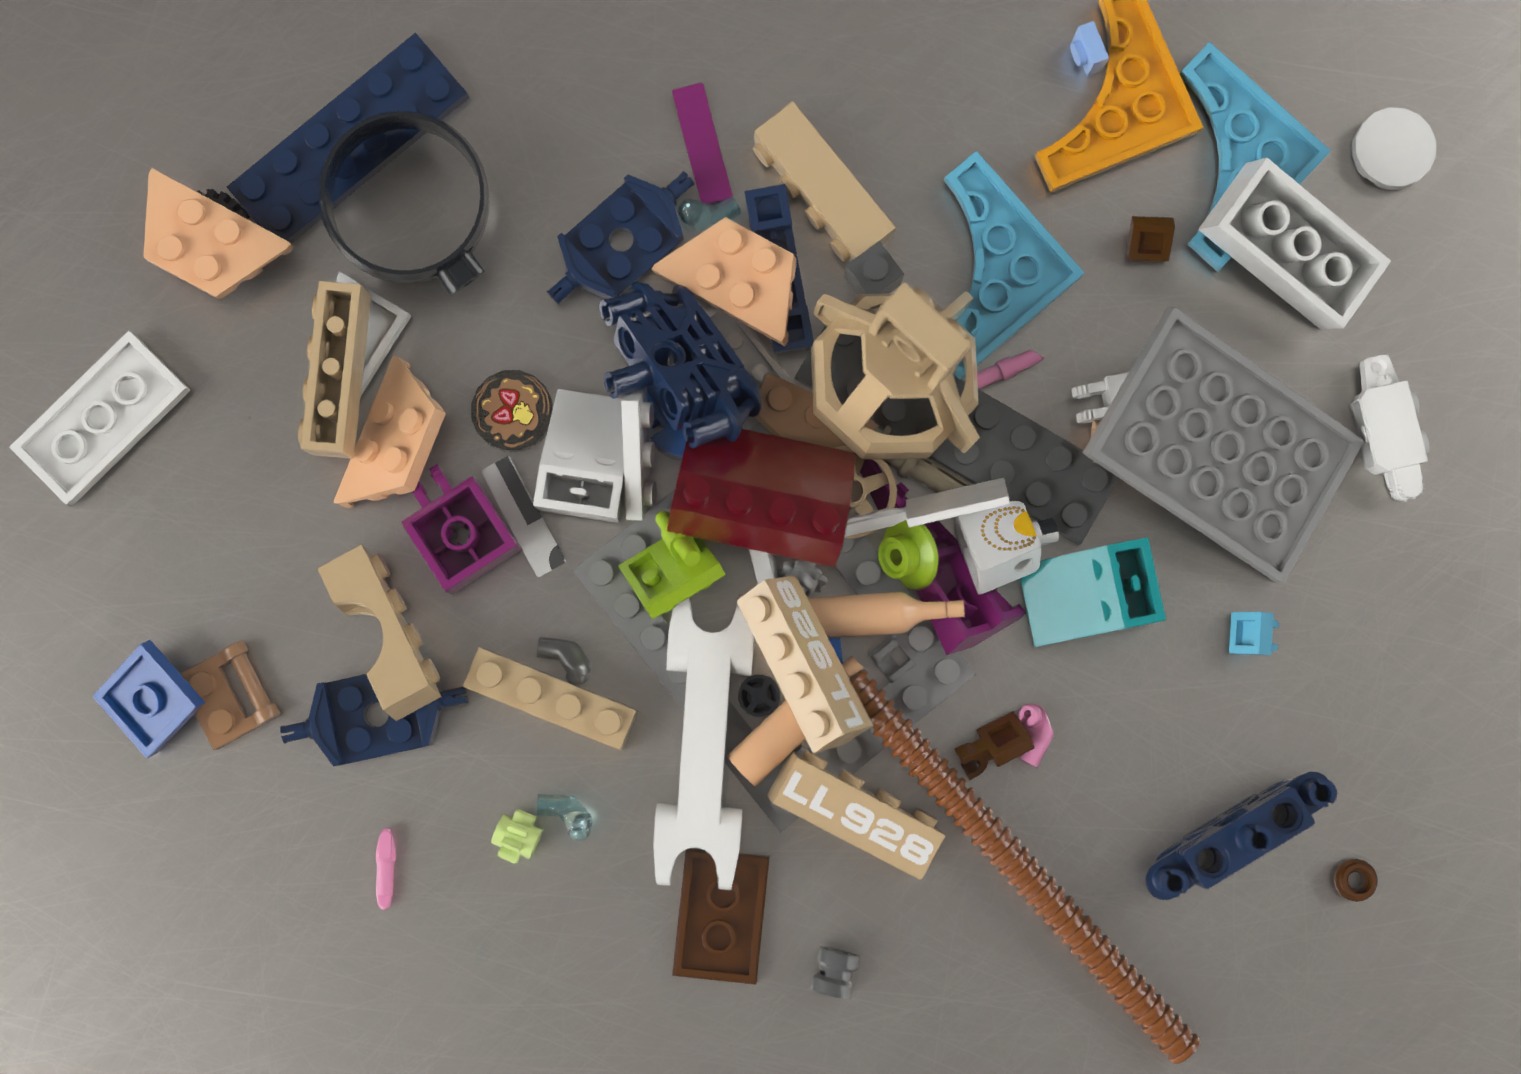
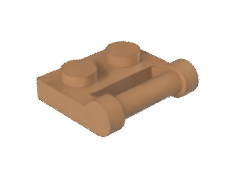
[180,640,282,750]

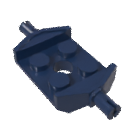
[546,171,695,305]
[280,674,469,766]

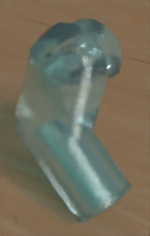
[678,196,741,231]
[537,794,593,840]

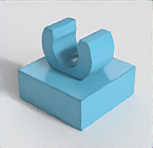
[1229,612,1279,655]

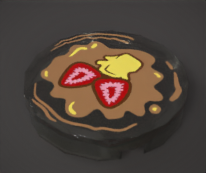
[471,370,554,452]

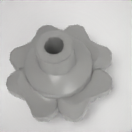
[778,560,828,597]

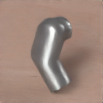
[537,637,591,685]

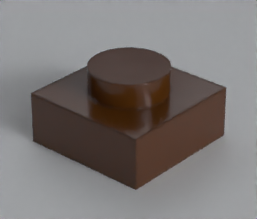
[1126,216,1175,262]

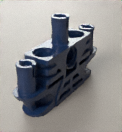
[599,282,763,448]
[1146,772,1337,900]

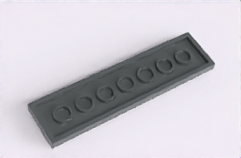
[795,326,1119,545]

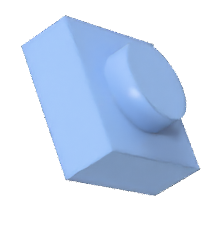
[1070,21,1109,77]

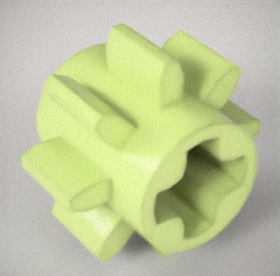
[491,809,543,864]

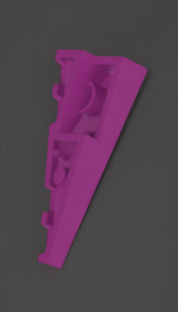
[860,459,1026,655]

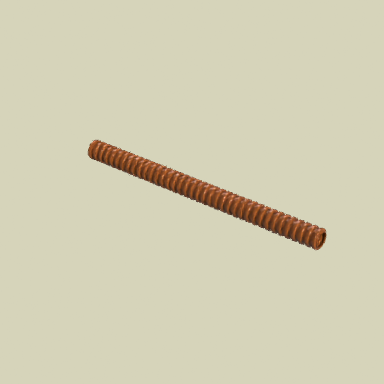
[850,669,1200,1064]

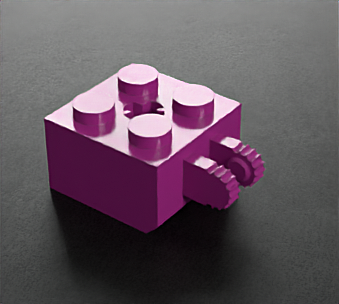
[401,464,523,595]

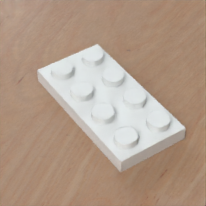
[9,331,191,507]

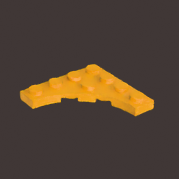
[1035,0,1204,193]

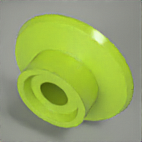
[878,520,938,590]

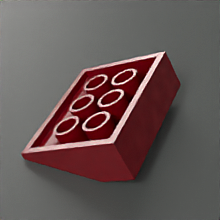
[667,429,856,567]

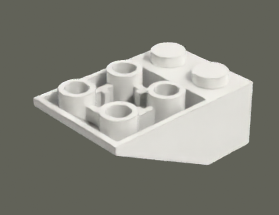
[533,389,625,523]

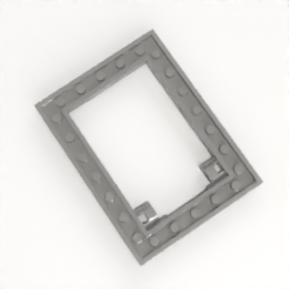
[572,422,976,833]

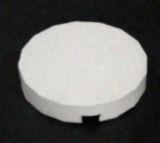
[1352,107,1436,190]

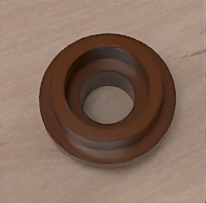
[1334,859,1378,902]

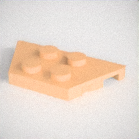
[143,168,294,300]
[651,217,797,347]
[333,355,446,508]

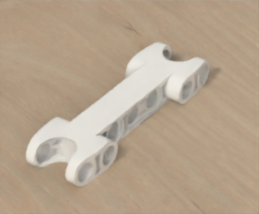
[653,595,754,890]

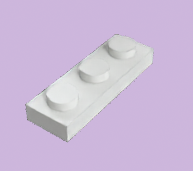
[621,388,657,521]

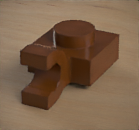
[954,711,1035,781]

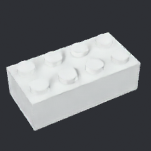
[1198,158,1391,330]

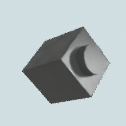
[844,241,904,295]

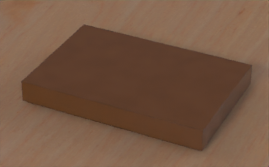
[672,848,770,985]

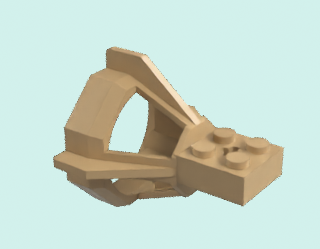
[811,282,980,460]

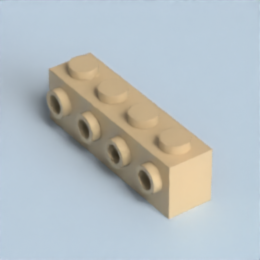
[298,281,371,459]

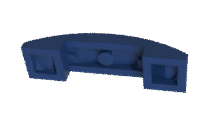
[744,184,814,354]

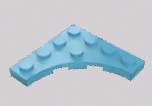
[1180,41,1331,272]
[944,151,1084,380]

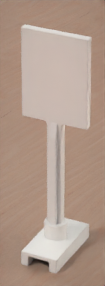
[749,478,1010,584]

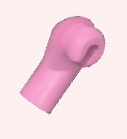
[1018,704,1054,768]

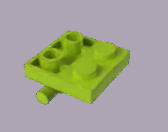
[618,511,726,620]

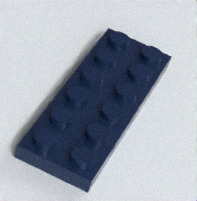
[227,32,469,244]

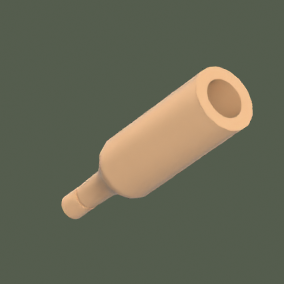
[808,592,965,638]
[727,655,863,787]

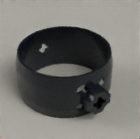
[318,111,490,296]

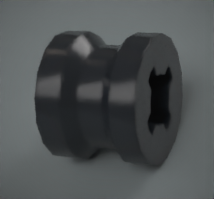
[738,675,780,717]

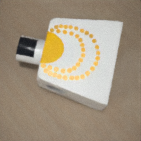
[954,501,1059,595]

